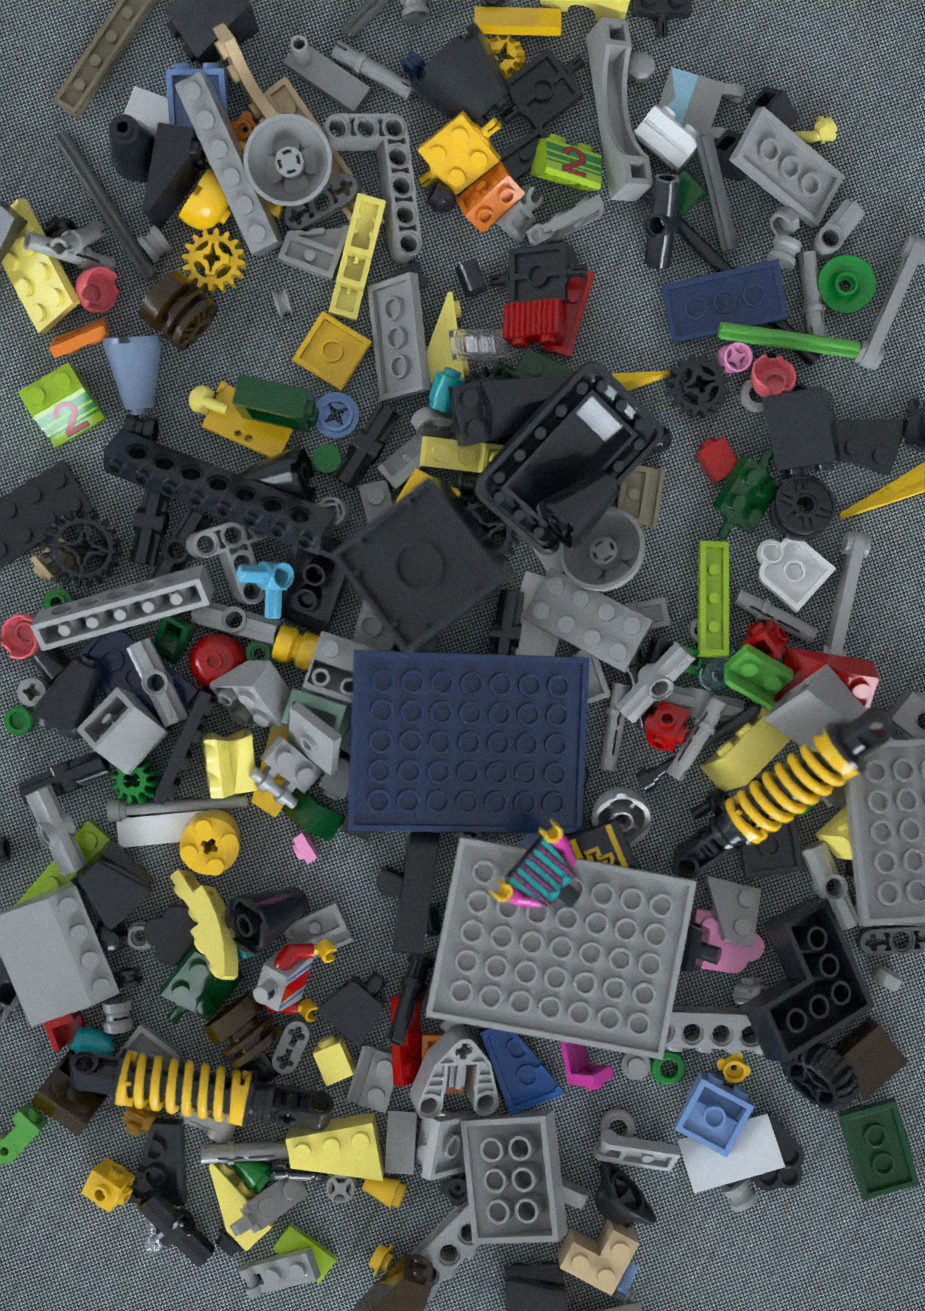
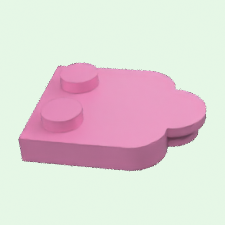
[693,907,764,973]

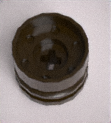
[139,270,218,351]
[203,990,282,1069]

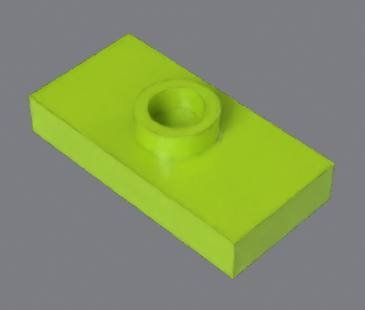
[273,1222,337,1284]

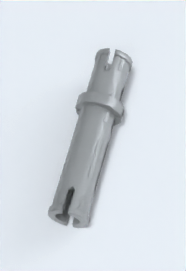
[331,40,414,101]
[50,220,107,258]
[24,230,115,271]
[797,251,827,337]
[732,588,818,644]
[599,682,630,771]
[666,697,728,782]
[200,1140,289,1165]

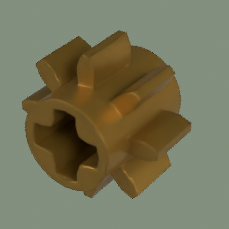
[121,1100,158,1137]

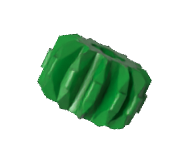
[109,760,160,804]

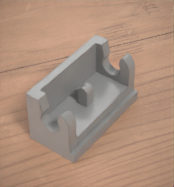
[376,432,426,492]

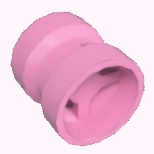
[716,342,753,373]

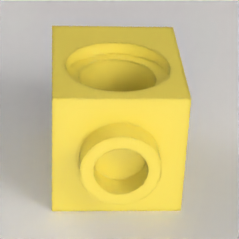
[313,1035,356,1086]

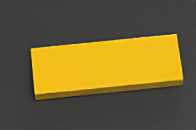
[474,6,562,36]

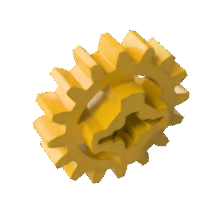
[182,228,247,294]

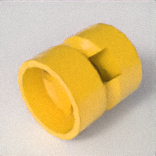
[271,624,319,671]

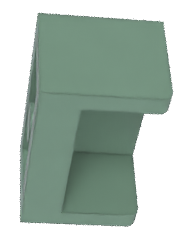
[282,688,351,742]

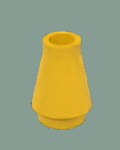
[362,1177,407,1209]

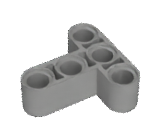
[186,521,269,604]

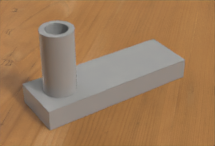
[283,35,371,113]

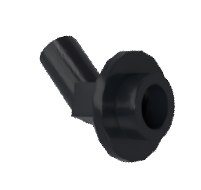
[689,789,730,820]

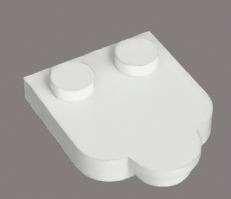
[756,538,836,613]

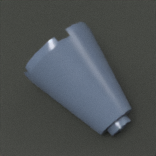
[102,336,162,415]

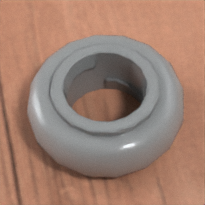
[739,379,764,413]
[599,1108,635,1137]

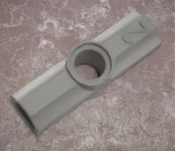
[191,602,282,645]
[126,637,189,728]
[616,641,696,723]
[653,685,744,722]
[25,784,87,876]
[801,841,859,931]

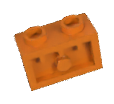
[456,161,525,233]

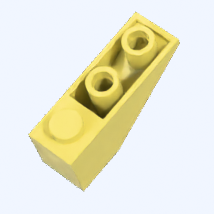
[426,291,469,388]
[209,1163,274,1251]

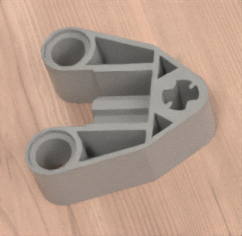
[410,1025,499,1120]

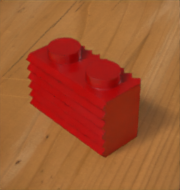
[503,298,568,349]

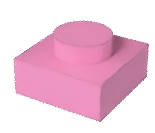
[292,830,320,864]

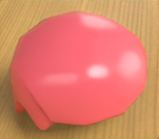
[75,266,120,313]
[751,354,797,397]
[1,614,41,659]

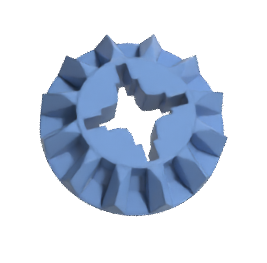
[315,392,360,439]

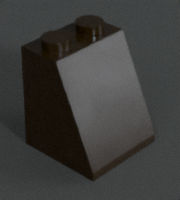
[353,1253,433,1311]

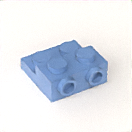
[165,63,229,131]
[674,1071,755,1157]

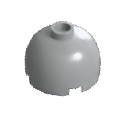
[592,787,651,846]

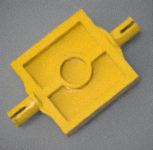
[418,110,502,196]

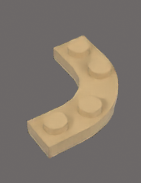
[213,23,278,123]

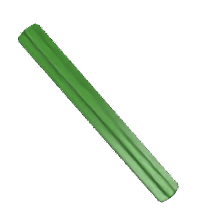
[718,322,861,358]

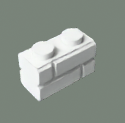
[634,105,700,174]

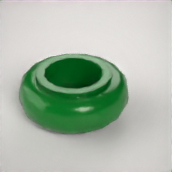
[650,1049,686,1085]

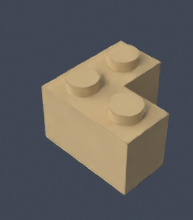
[557,1220,639,1296]

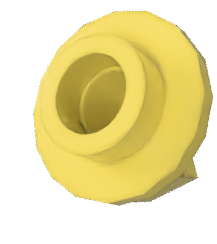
[795,116,837,144]
[188,385,230,416]

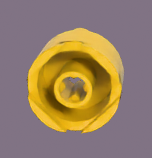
[179,809,241,876]

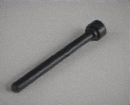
[635,704,761,793]

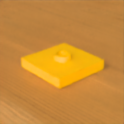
[292,311,372,392]

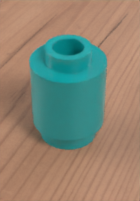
[428,367,465,414]
[69,1026,116,1055]

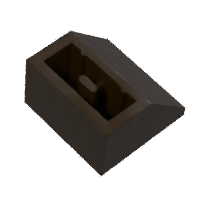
[31,1049,109,1137]

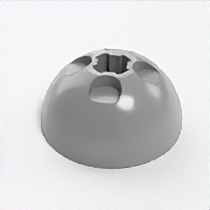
[243,113,332,207]
[559,507,645,591]

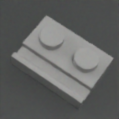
[285,901,354,959]
[346,1042,394,1113]

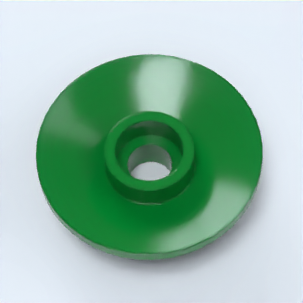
[817,255,876,313]

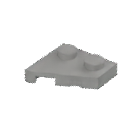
[704,876,761,948]

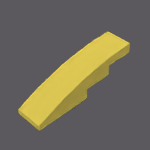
[328,193,386,322]

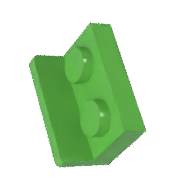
[724,643,794,709]

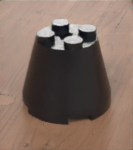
[410,22,511,128]

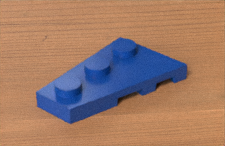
[480,1027,565,1114]

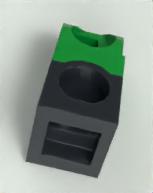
[644,637,704,676]

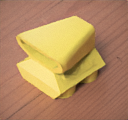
[202,728,257,798]

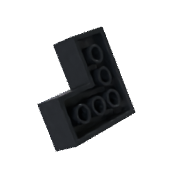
[742,898,875,1063]

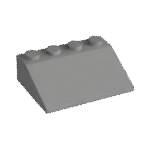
[0,881,120,1027]
[460,1110,568,1245]

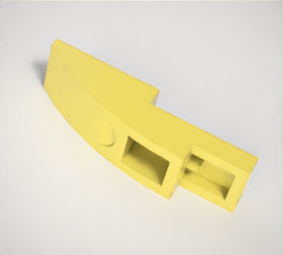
[419,436,504,473]
[169,869,238,980]

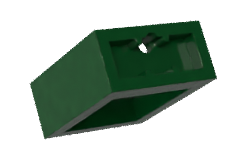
[232,374,319,433]

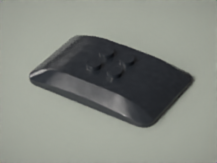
[473,361,663,555]

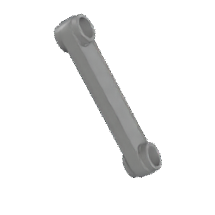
[853,234,925,371]
[818,531,872,657]

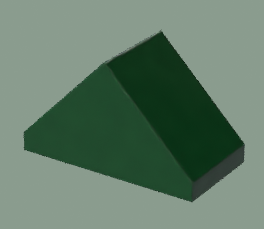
[677,170,708,217]
[154,614,199,665]
[282,788,346,842]

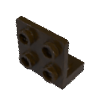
[832,1017,908,1099]

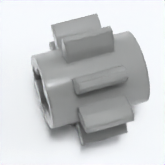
[733,976,769,1013]

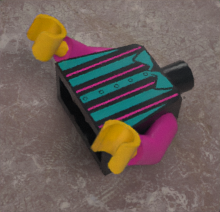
[489,819,581,908]

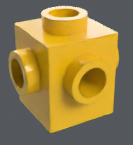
[81,1157,135,1212]

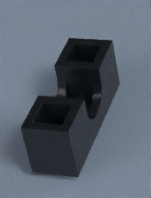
[715,87,798,182]

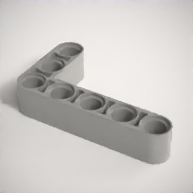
[321,113,422,264]

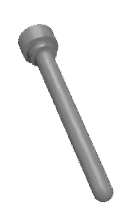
[107,796,249,822]

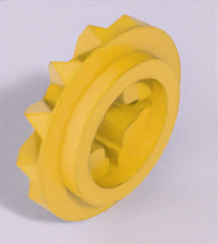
[487,35,525,79]

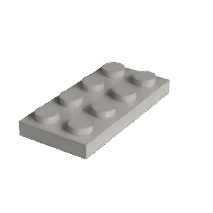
[729,106,845,227]
[367,272,431,402]
[523,567,653,673]

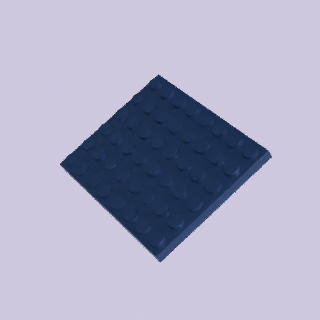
[347,650,589,833]

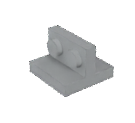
[414,1109,477,1181]

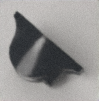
[595,1161,657,1228]

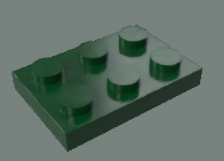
[838,1097,920,1201]

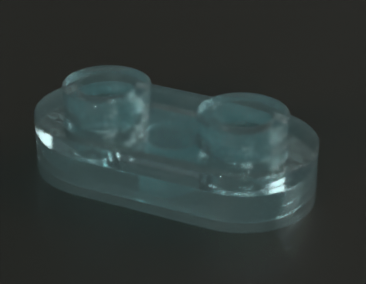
[699,642,742,691]

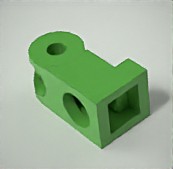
[0,1102,49,1164]

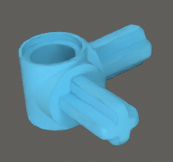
[235,561,294,619]

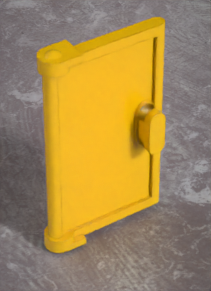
[202,381,296,458]

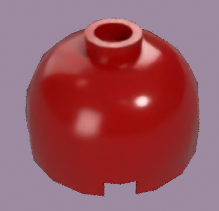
[189,633,247,690]

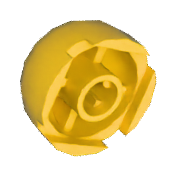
[178,168,232,230]

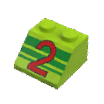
[530,134,601,191]
[18,362,106,448]

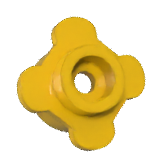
[716,1053,751,1084]
[369,1244,394,1277]

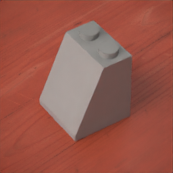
[765,664,866,752]

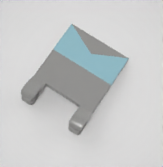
[658,67,745,142]

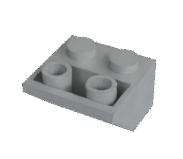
[302,631,378,703]
[209,660,291,727]
[76,687,169,775]

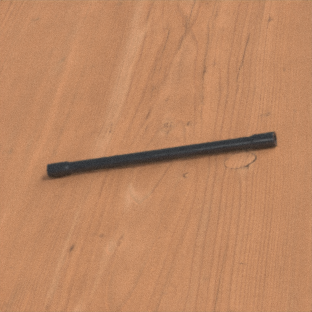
[641,187,822,366]

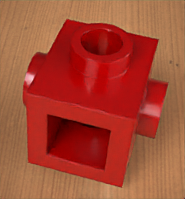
[741,619,788,661]
[644,700,689,753]

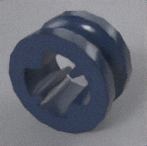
[400,50,426,80]

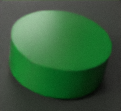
[312,444,342,474]
[4,706,36,735]

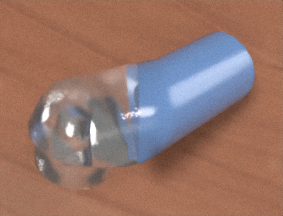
[615,1262,639,1305]

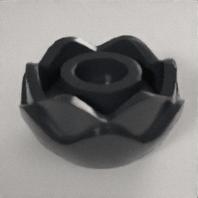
[95,920,128,953]

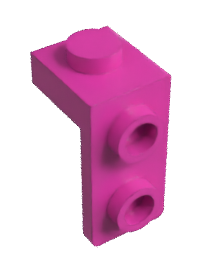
[560,1041,613,1090]

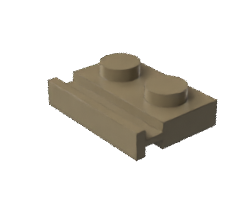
[616,465,666,528]

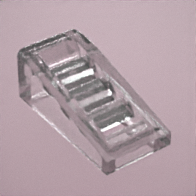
[449,329,509,363]

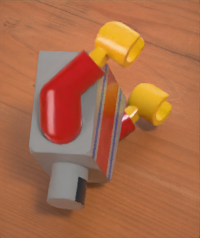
[253,939,337,1022]

